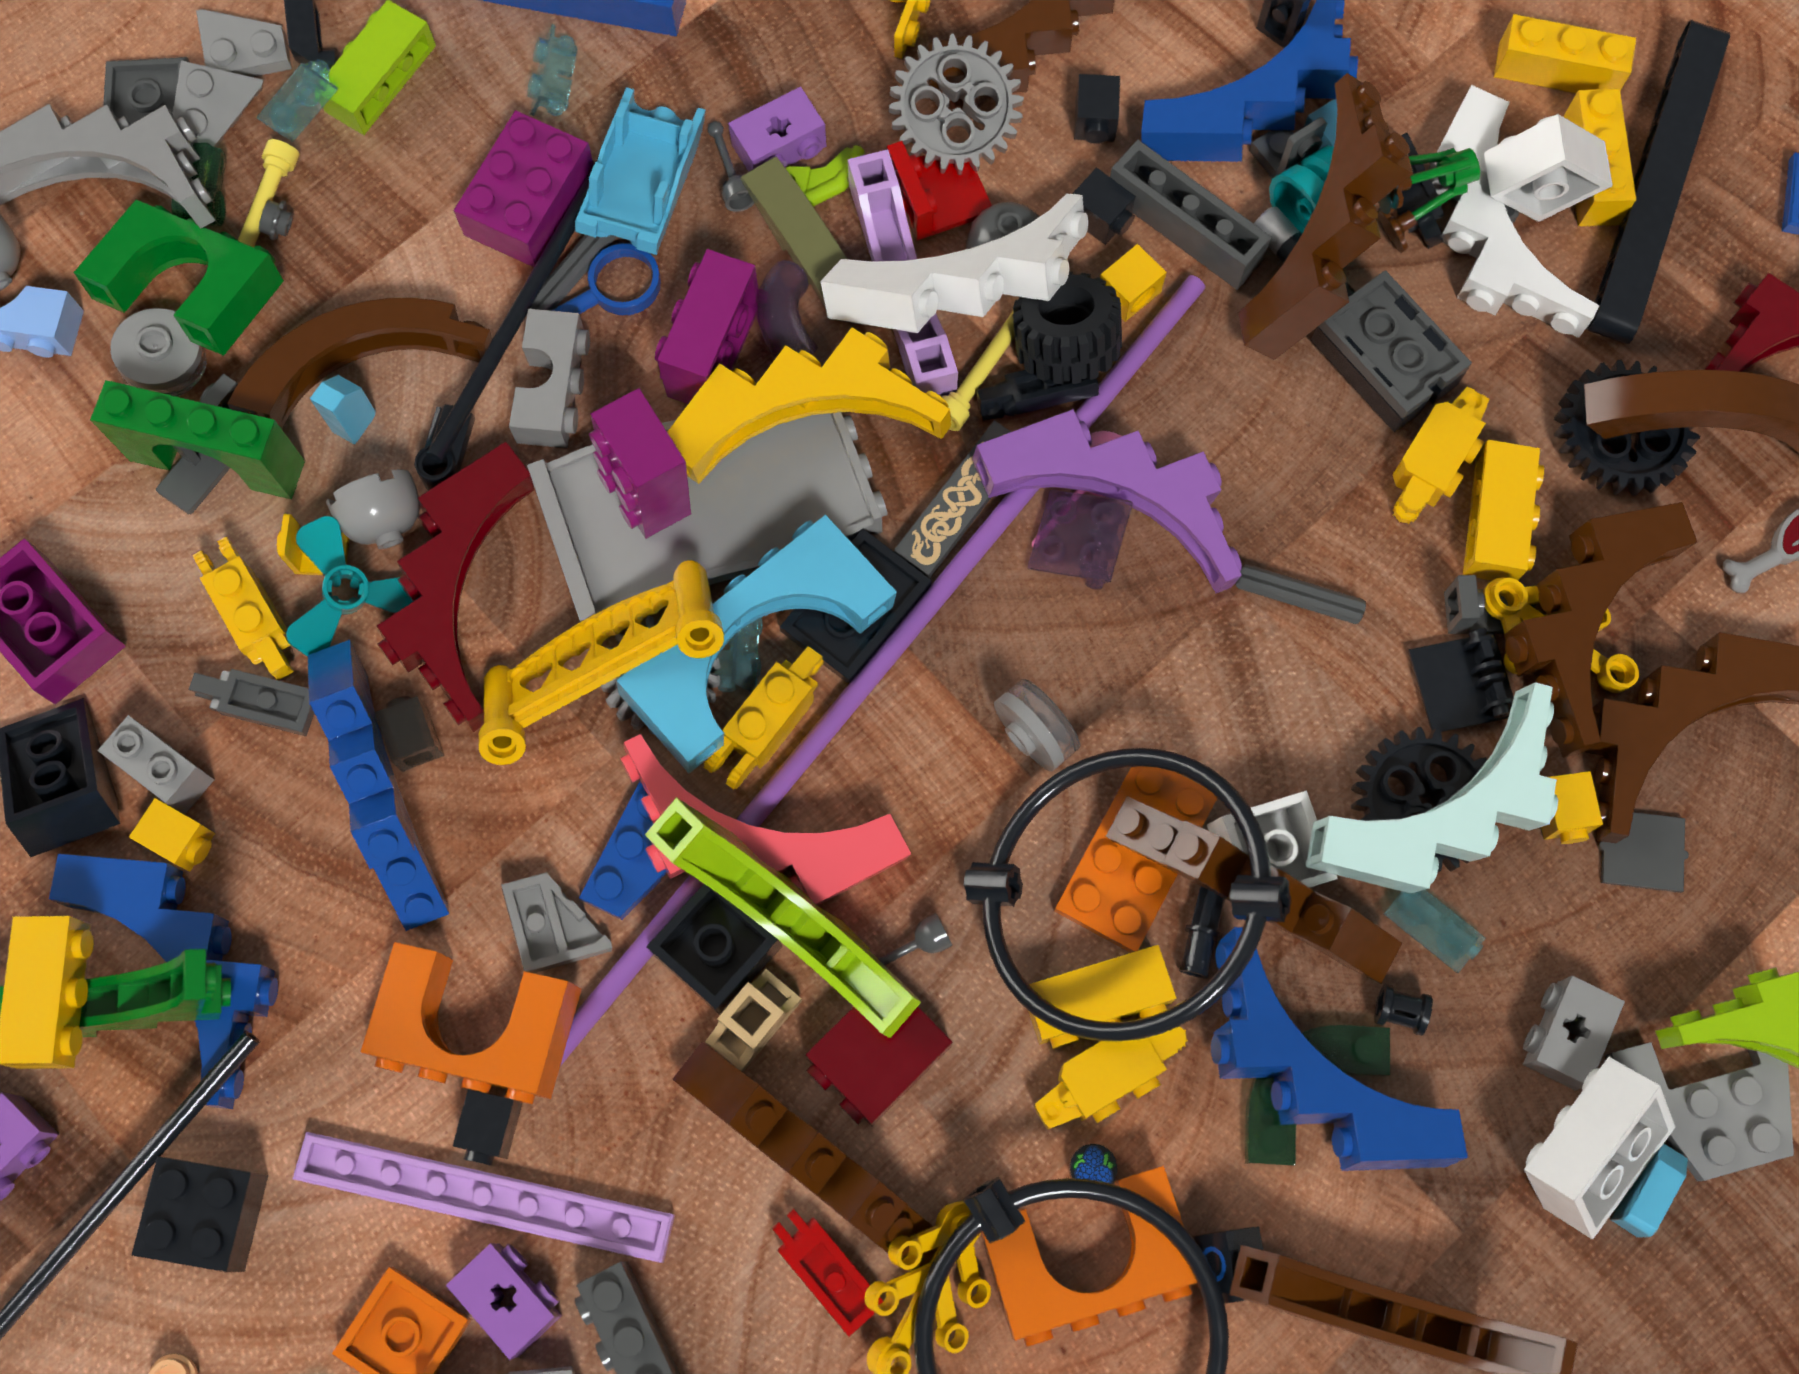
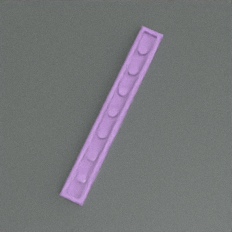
[293,1132,675,1263]

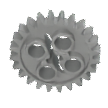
[889,34,1024,175]

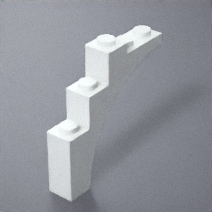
[1428,85,1599,338]
[821,193,1088,333]

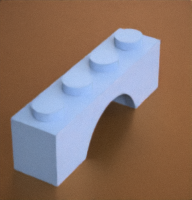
[0,286,84,358]

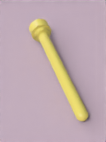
[238,139,300,247]
[942,311,1015,431]

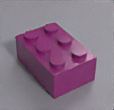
[453,110,594,267]
[655,249,761,404]
[589,388,691,539]
[0,538,126,705]

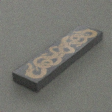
[893,420,1011,579]

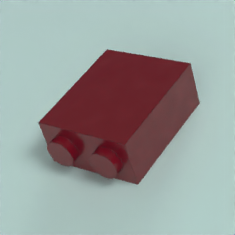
[805,1006,953,1126]

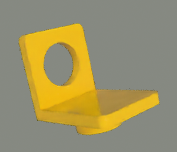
[277,514,350,575]

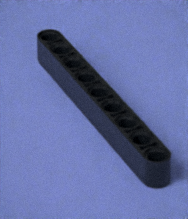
[1587,20,1730,344]

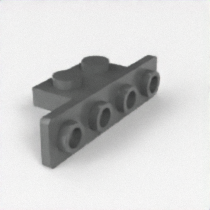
[156,374,238,515]

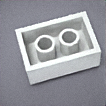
[1524,1057,1676,1240]

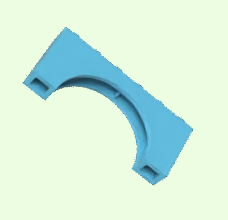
[616,514,897,773]

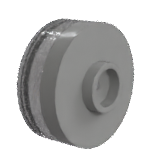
[110,308,207,397]
[994,679,1081,771]

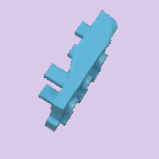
[575,87,705,255]

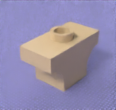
[705,969,802,1072]

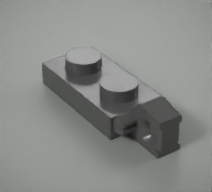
[189,669,314,736]

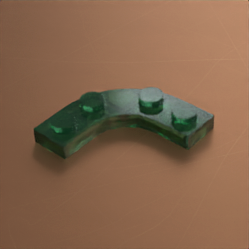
[1245,1025,1390,1166]

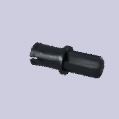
[1179,886,1225,979]

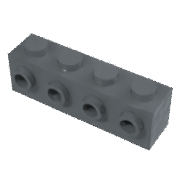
[1110,140,1271,290]
[575,1261,680,1374]

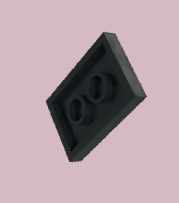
[780,529,932,684]

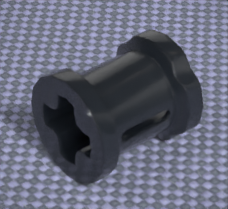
[1374,983,1433,1036]

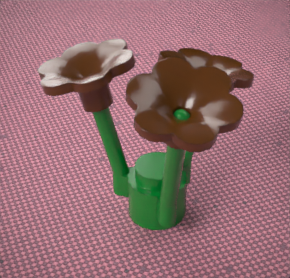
[1377,148,1480,253]

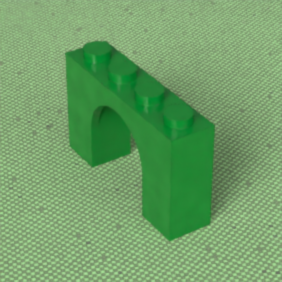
[73,200,284,356]
[90,380,305,500]

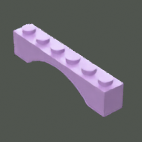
[847,149,958,397]

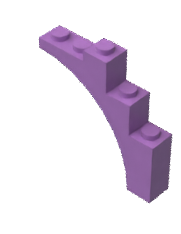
[972,409,1242,593]

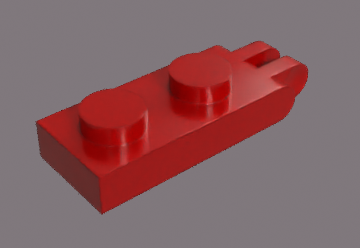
[772,1209,884,1337]

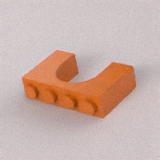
[361,942,582,1105]
[981,1166,1197,1347]

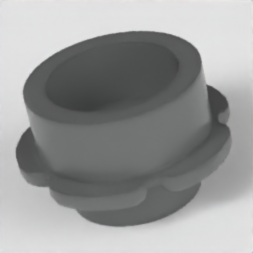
[259,200,294,241]

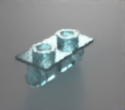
[526,24,578,116]
[257,59,338,142]
[715,617,763,693]
[1384,890,1486,974]

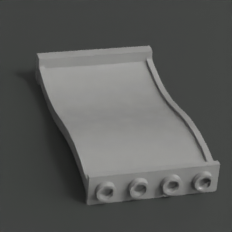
[527,366,888,622]

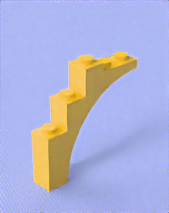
[667,327,952,484]

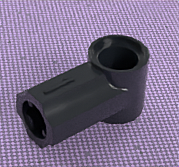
[414,404,475,491]

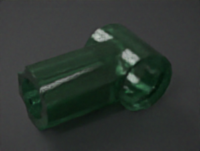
[171,142,226,227]

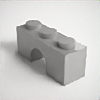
[509,309,590,448]

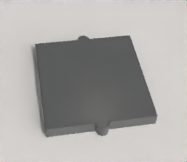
[1598,812,1689,893]

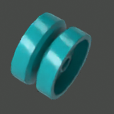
[1269,145,1375,234]

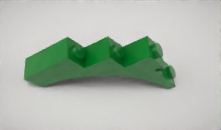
[0,949,231,1037]

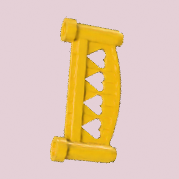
[478,560,724,765]

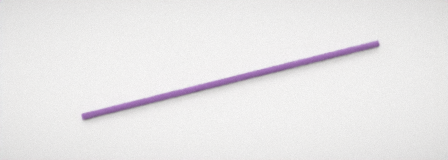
[560,275,1205,1066]

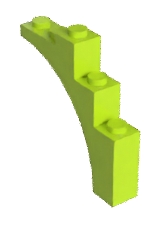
[645,798,921,1038]
[1655,967,1799,1069]

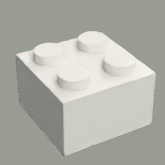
[1484,114,1613,222]
[1206,790,1338,888]

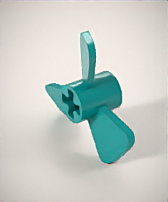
[286,516,420,657]

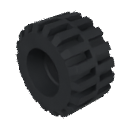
[1013,272,1122,384]

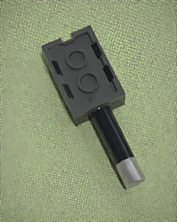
[1254,207,1472,433]

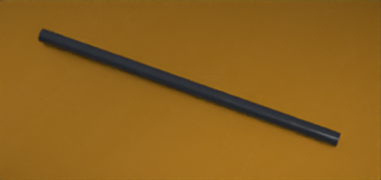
[426,157,598,463]
[0,1030,260,1340]

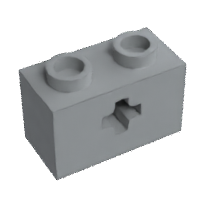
[97,715,214,815]
[1523,976,1625,1090]

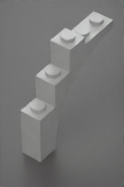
[0,104,215,229]

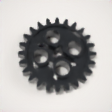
[1554,359,1700,496]
[1351,727,1488,873]

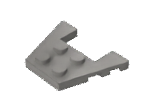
[1606,1042,1794,1182]

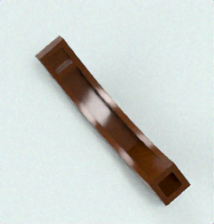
[227,298,492,429]
[1584,370,1799,453]

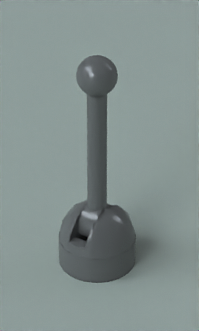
[708,121,755,212]
[878,913,953,965]

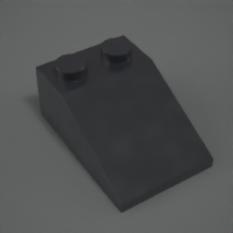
[0,698,121,857]

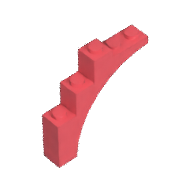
[620,734,911,906]

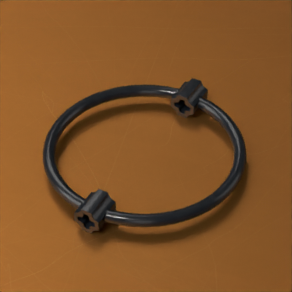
[964,748,1291,1042]
[914,1176,1229,1374]

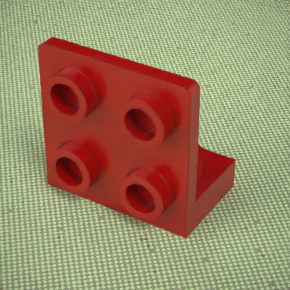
[887,141,992,241]

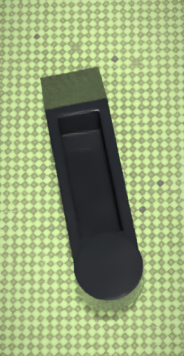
[284,0,339,76]

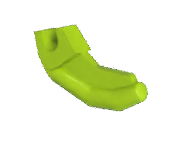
[786,145,865,207]

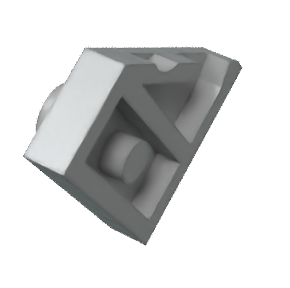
[196,9,292,77]
[173,60,263,154]
[501,872,612,973]

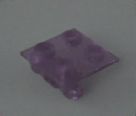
[1027,490,1133,590]

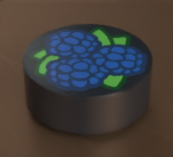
[1069,1144,1118,1184]

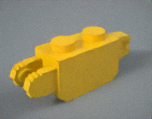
[1392,386,1489,524]
[193,537,294,681]
[703,646,824,790]
[1034,1026,1188,1130]

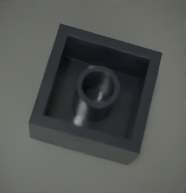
[646,884,783,1015]
[131,1156,269,1272]

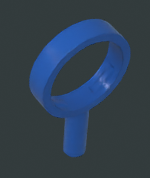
[551,243,661,315]

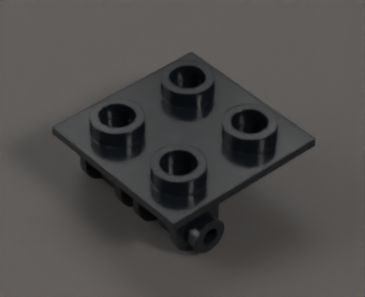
[1408,628,1514,732]

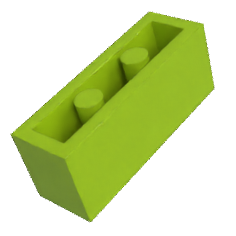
[314,0,436,135]

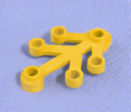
[1483,577,1639,693]
[865,1201,991,1374]

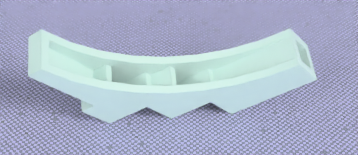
[1306,682,1558,893]

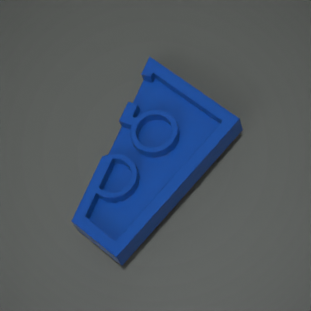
[579,781,667,920]

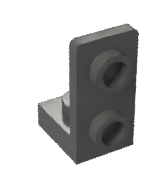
[1249,117,1327,178]
[1444,575,1536,634]

